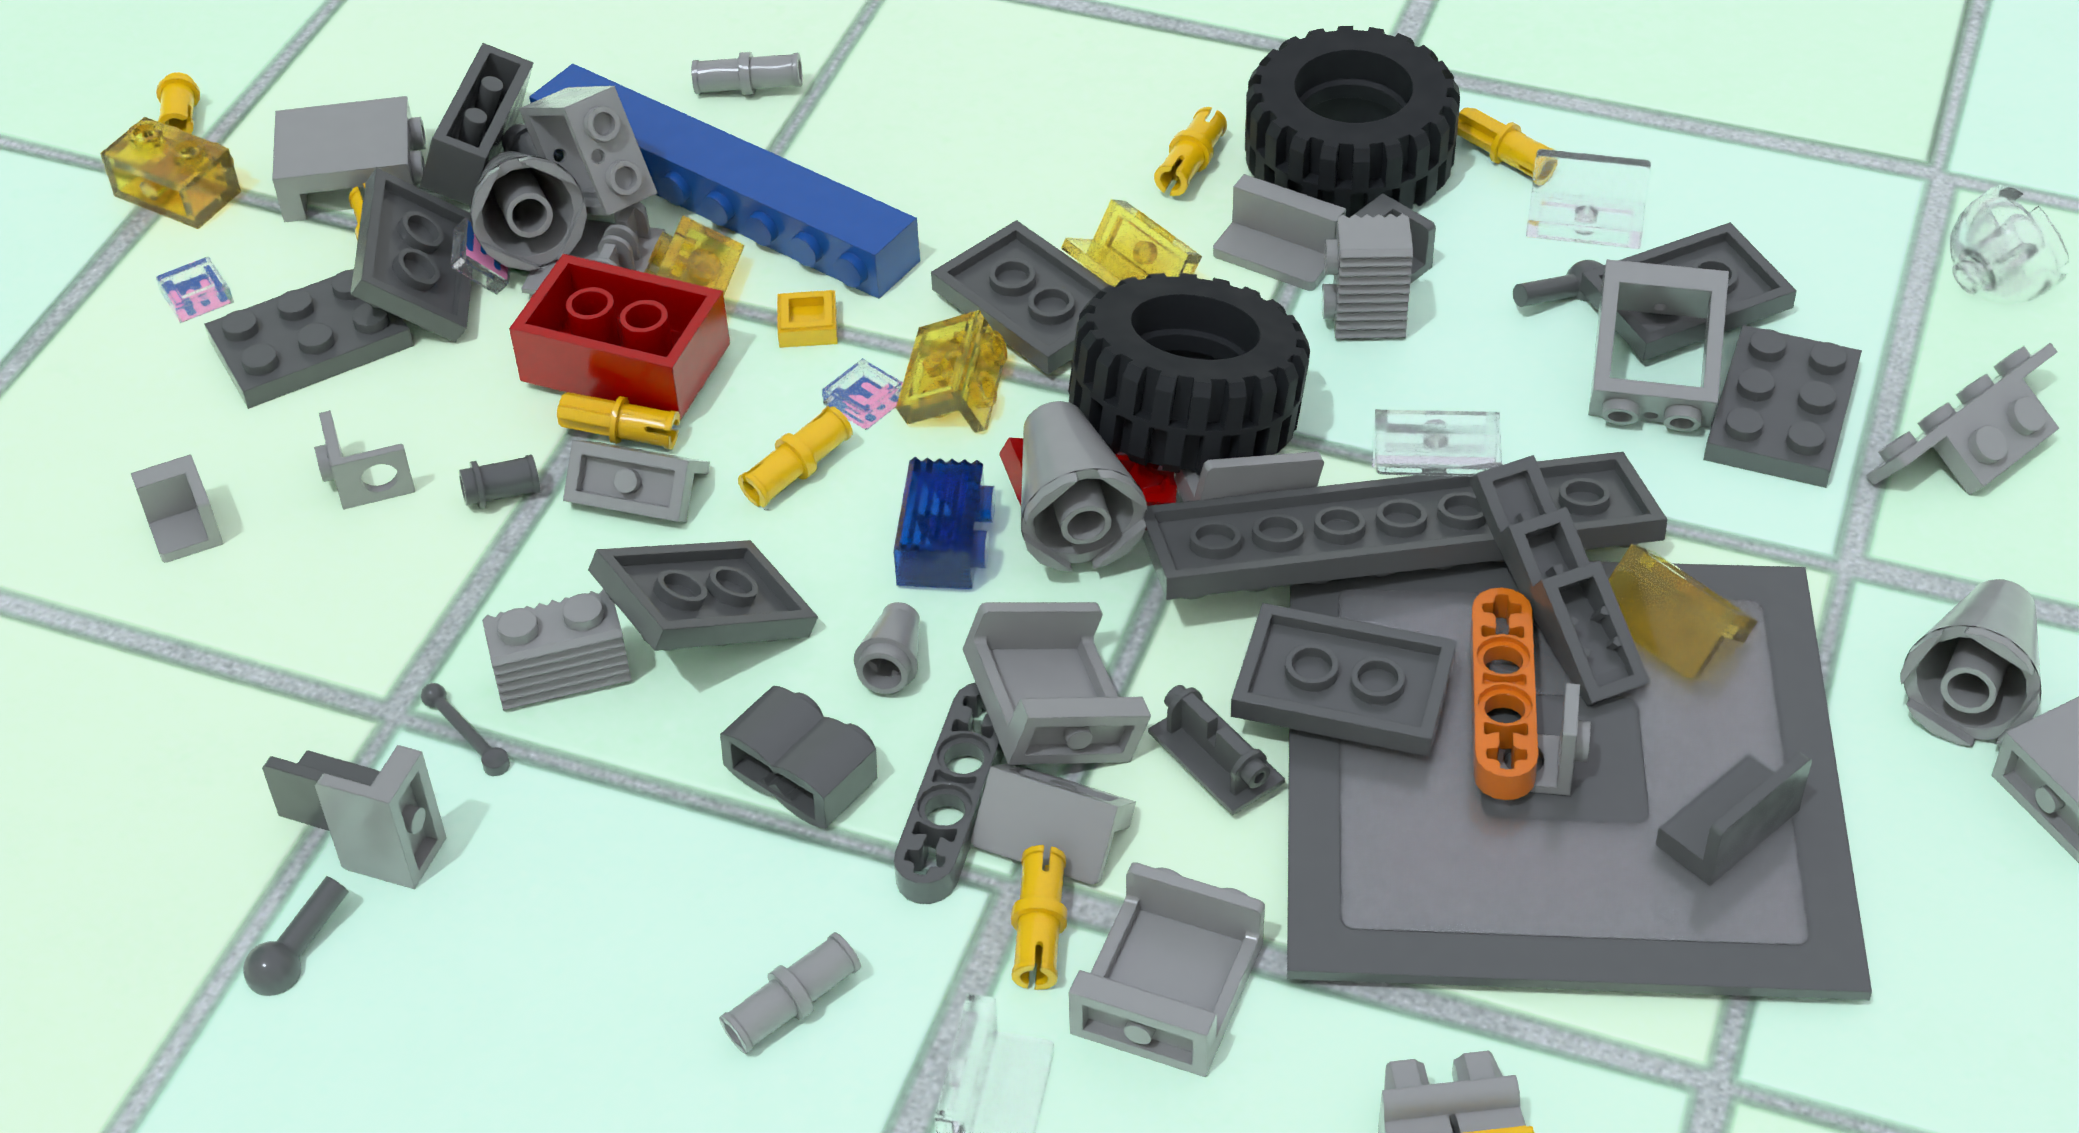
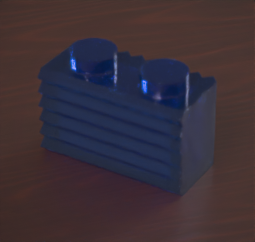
[893,457,996,589]

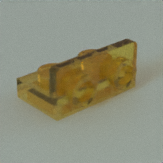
[644,215,745,295]
[896,310,1007,433]

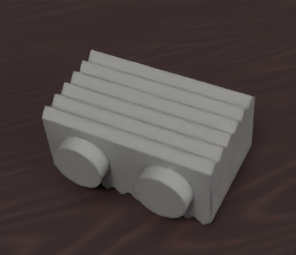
[1322,213,1413,339]
[482,589,632,710]

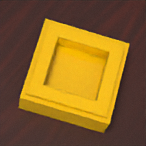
[777,290,838,348]

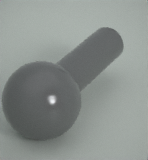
[1513,259,1603,307]
[243,876,349,996]

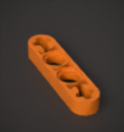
[1470,587,1538,800]

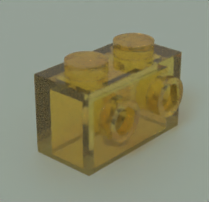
[100,116,241,229]

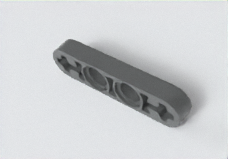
[894,683,1004,904]

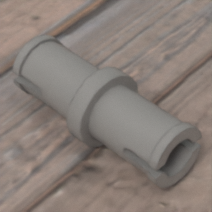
[691,52,803,95]
[719,932,861,1054]

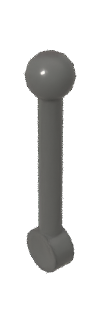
[421,683,510,776]

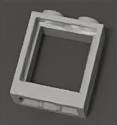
[519,86,657,216]
[1588,259,1729,431]

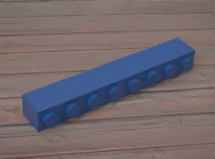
[529,63,920,299]

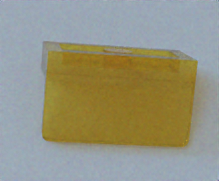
[1061,199,1202,287]
[1608,544,1758,679]

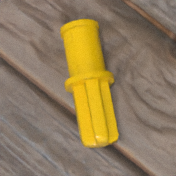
[1457,107,1558,183]
[557,392,680,450]

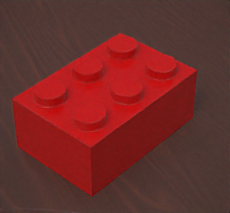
[509,254,730,421]

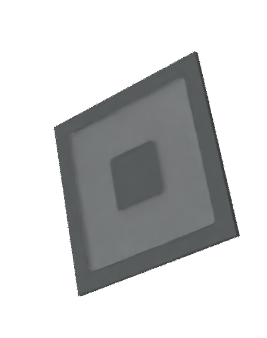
[1287,561,1872,1001]

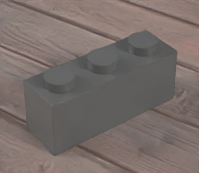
[420,43,534,206]

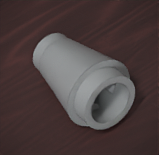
[853,602,920,694]

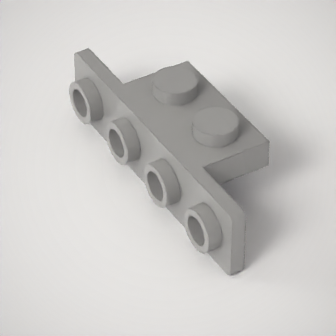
[1866,342,2060,495]

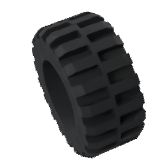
[1245,26,1460,218]
[1068,273,1310,475]

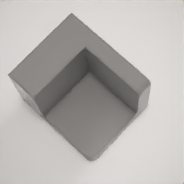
[130,454,224,563]

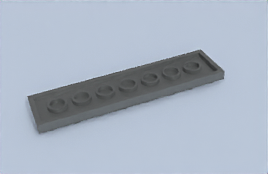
[1142,451,1668,600]

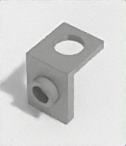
[314,410,415,510]
[1498,683,1591,796]

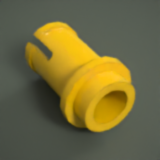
[156,72,200,140]

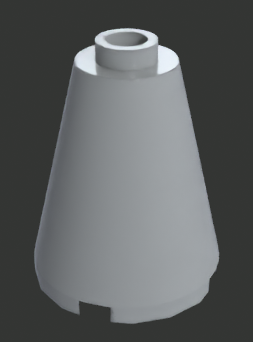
[470,151,587,271]
[1021,401,1147,572]
[1900,579,2042,746]

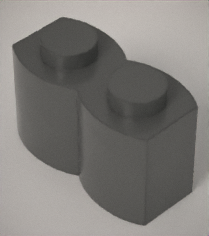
[720,686,878,829]

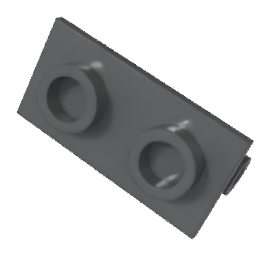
[1148,685,1285,816]

